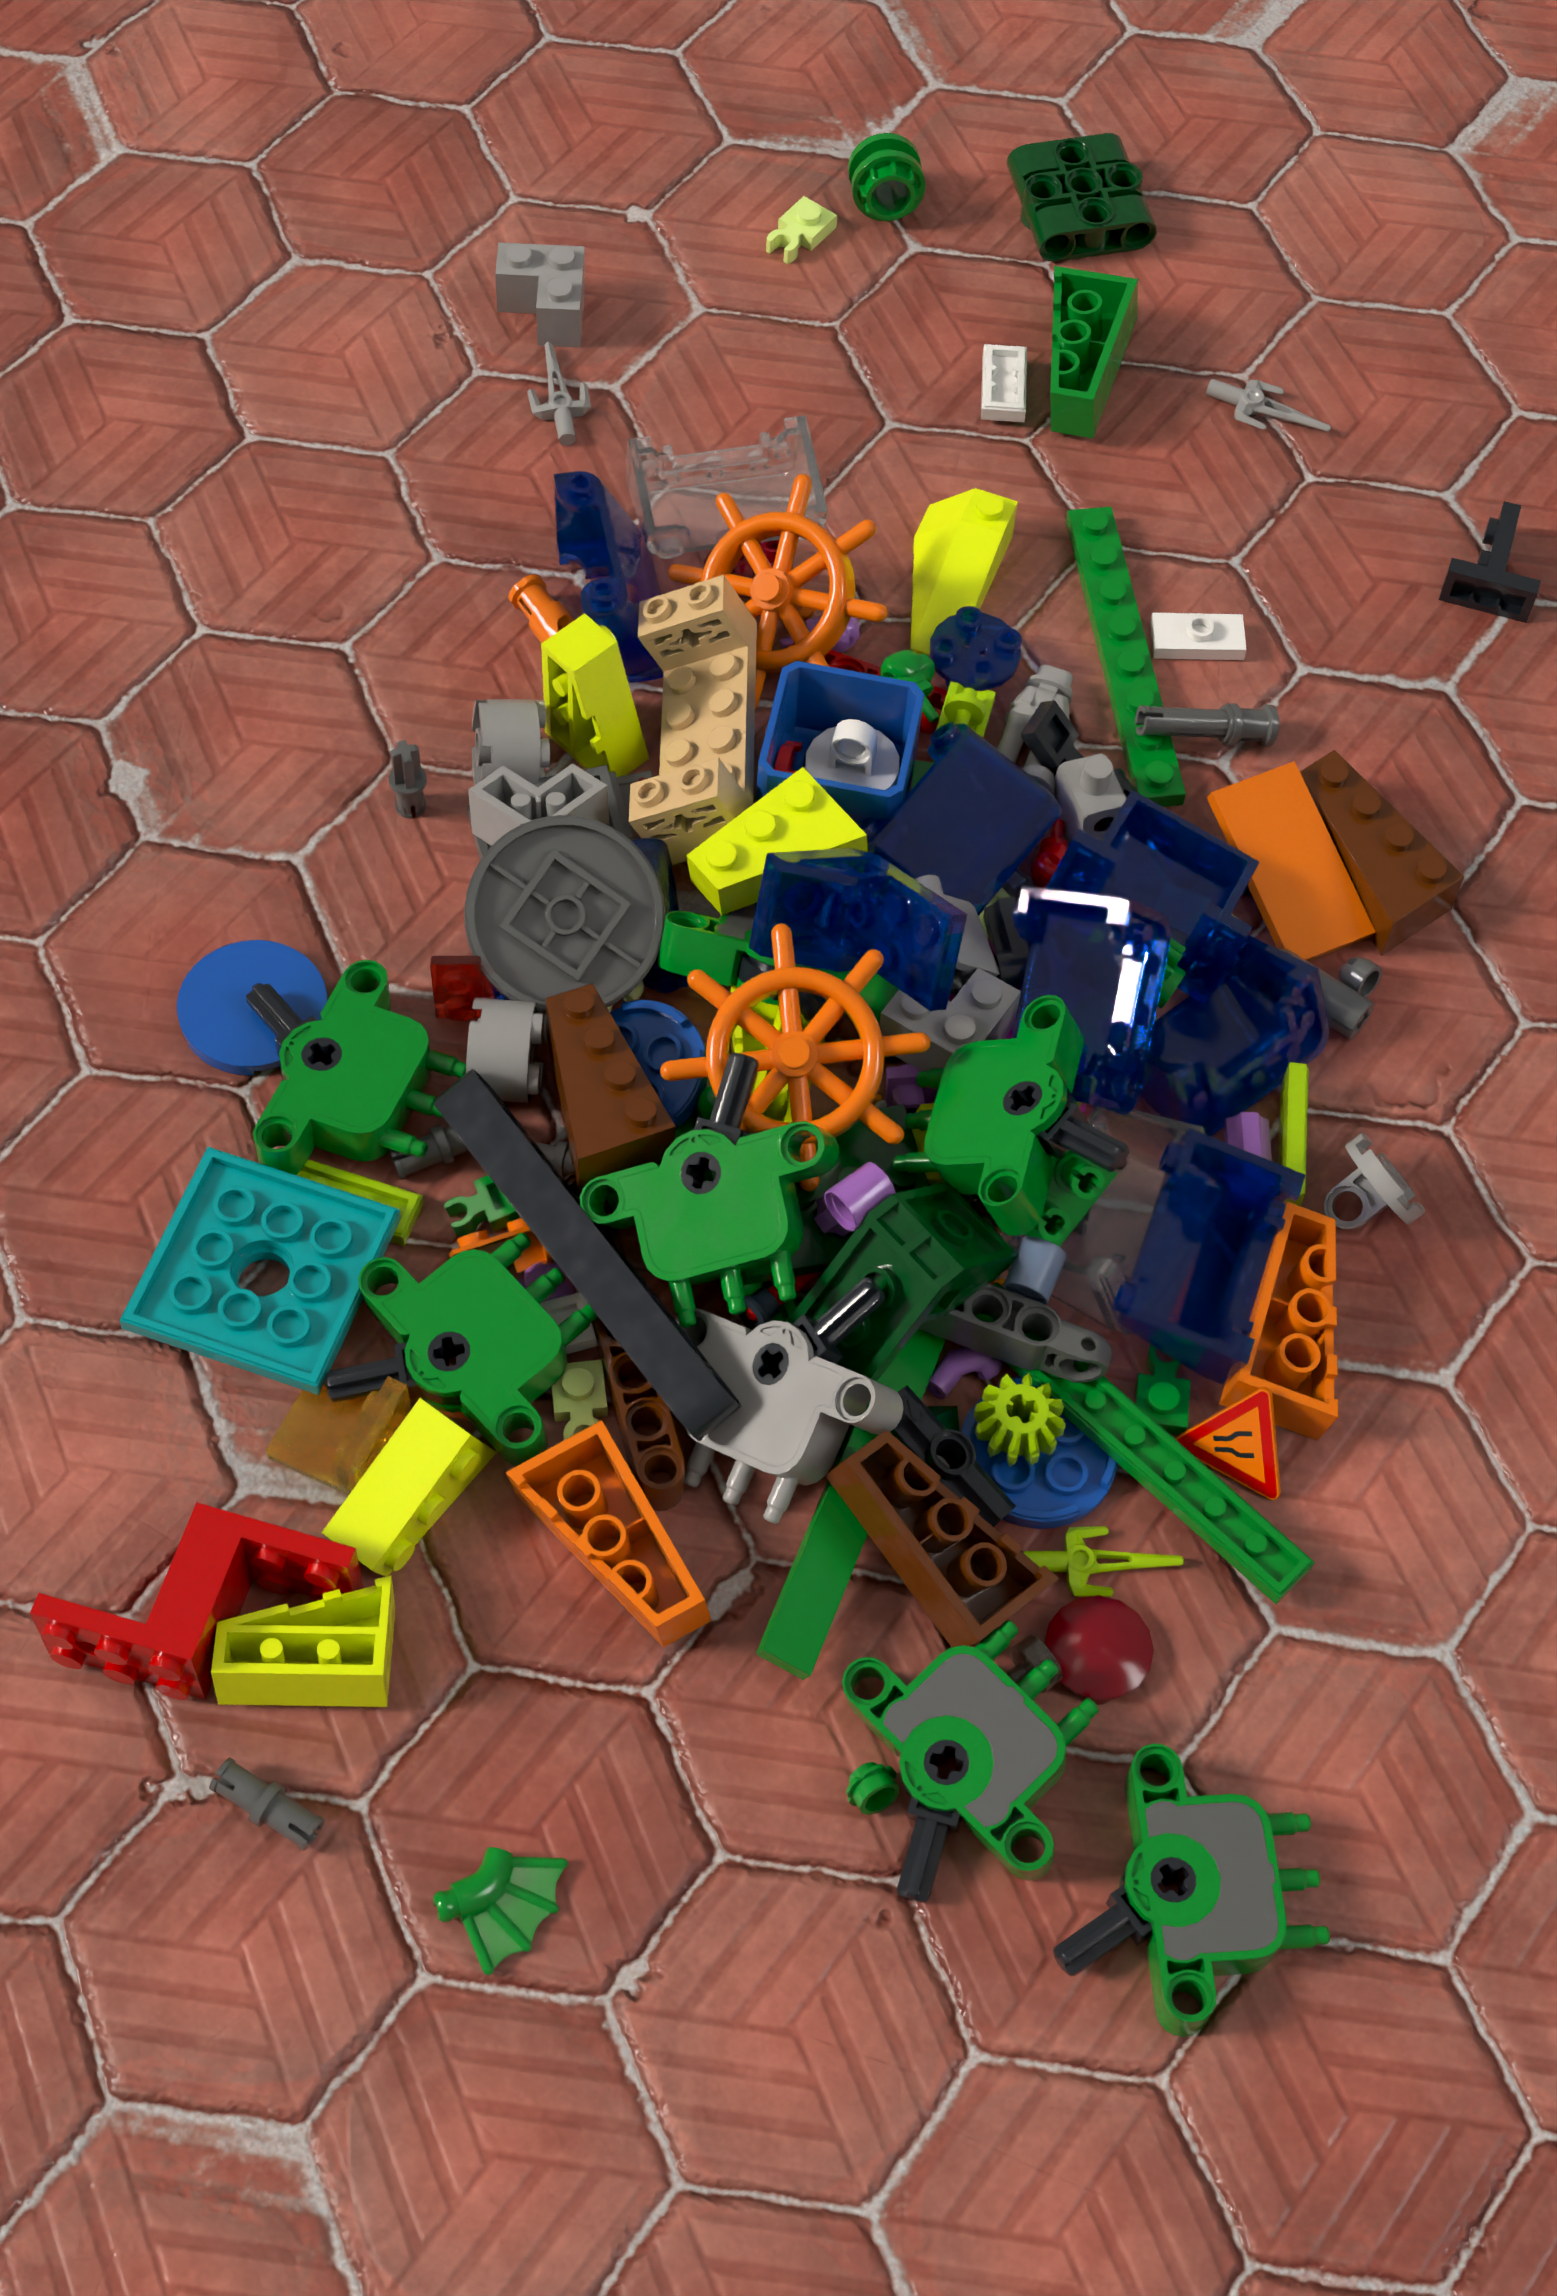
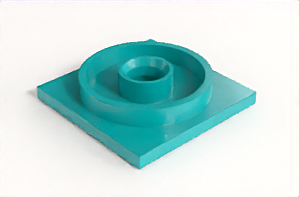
[119,1147,401,1395]

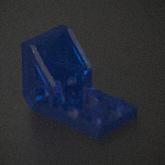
[749,848,968,1011]

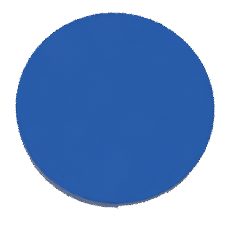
[177,940,328,1075]
[610,1000,708,1129]
[961,1377,1118,1529]

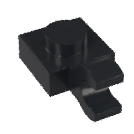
[1020,700,1084,777]

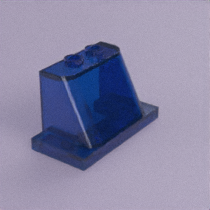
[1036,790,1259,1004]

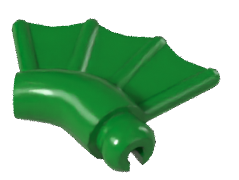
[432,1847,568,1976]

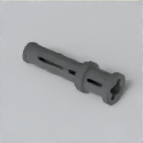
[1135,703,1279,747]

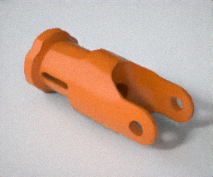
[508,574,575,643]

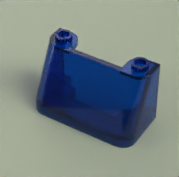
[553,471,664,683]
[847,722,1062,916]
[1012,886,1171,1115]
[1099,928,1329,1142]
[1112,1128,1306,1384]

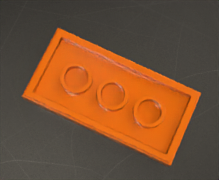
[1207,761,1376,961]

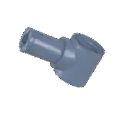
[1003,1236,1067,1305]

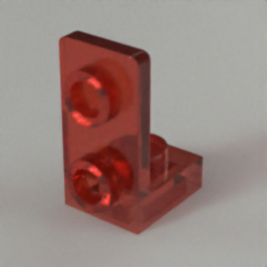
[430,956,486,1021]

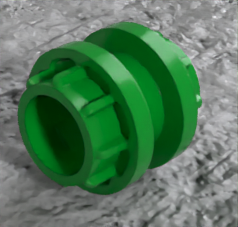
[848,133,926,222]

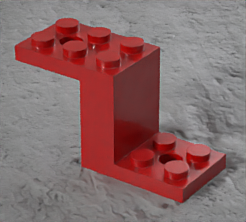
[30,1502,364,1700]

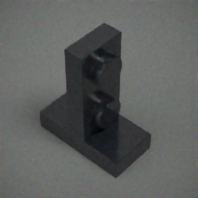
[1438,501,1541,623]

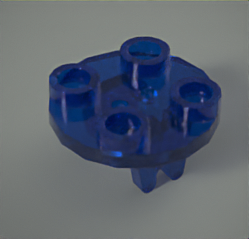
[929,606,1022,691]

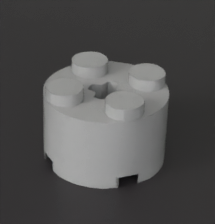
[472,699,550,785]
[466,998,547,1103]

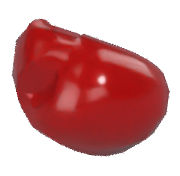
[1031,819,1072,896]

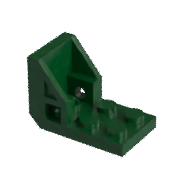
[787,1182,1018,1381]

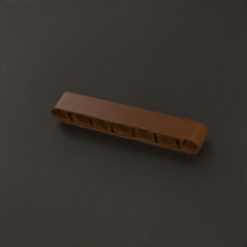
[564,1172,685,1511]

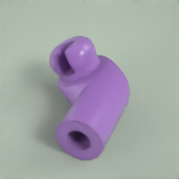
[926,1347,1002,1399]

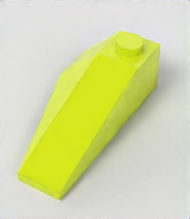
[910,488,1018,668]

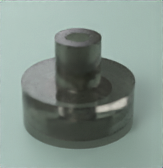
[1006,1634,1063,1693]

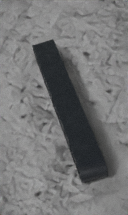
[433,1068,741,1441]

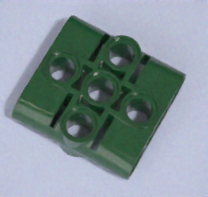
[1007,133,1157,261]

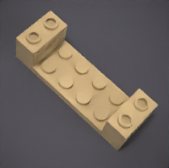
[629,575,757,867]

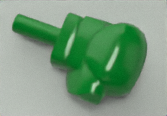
[880,649,940,724]

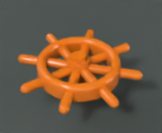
[668,474,887,709]
[660,923,931,1191]

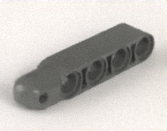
[918,1284,1112,1383]

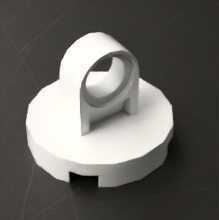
[805,719,899,790]

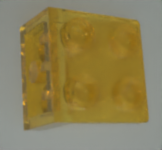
[266,1376,411,1495]

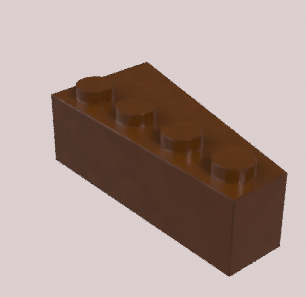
[1300,750,1464,956]
[546,983,676,1199]
[825,1430,1059,1647]

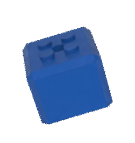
[756,661,924,858]

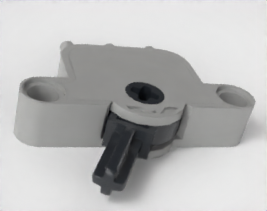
[676,1277,903,1524]

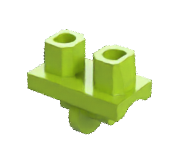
[930,682,996,772]

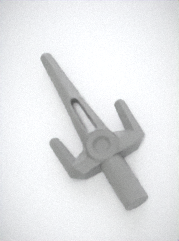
[527,342,591,446]
[1206,378,1331,432]

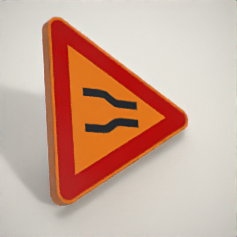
[1175,1387,1281,1500]

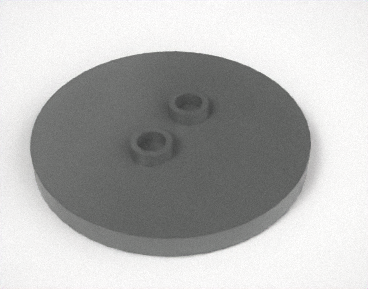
[464,815,665,1013]

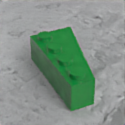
[1050,266,1138,438]

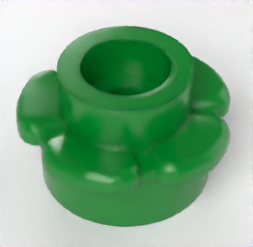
[846,1762,900,1815]

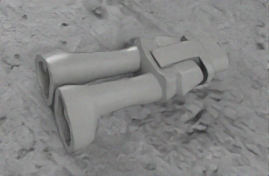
[967,665,1073,809]

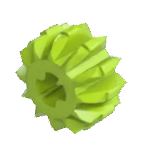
[974,1373,1065,1467]

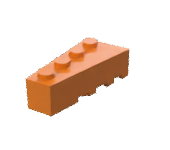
[1219,1201,1338,1440]
[505,1420,712,1648]

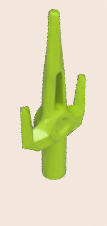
[1023,1526,1184,1596]

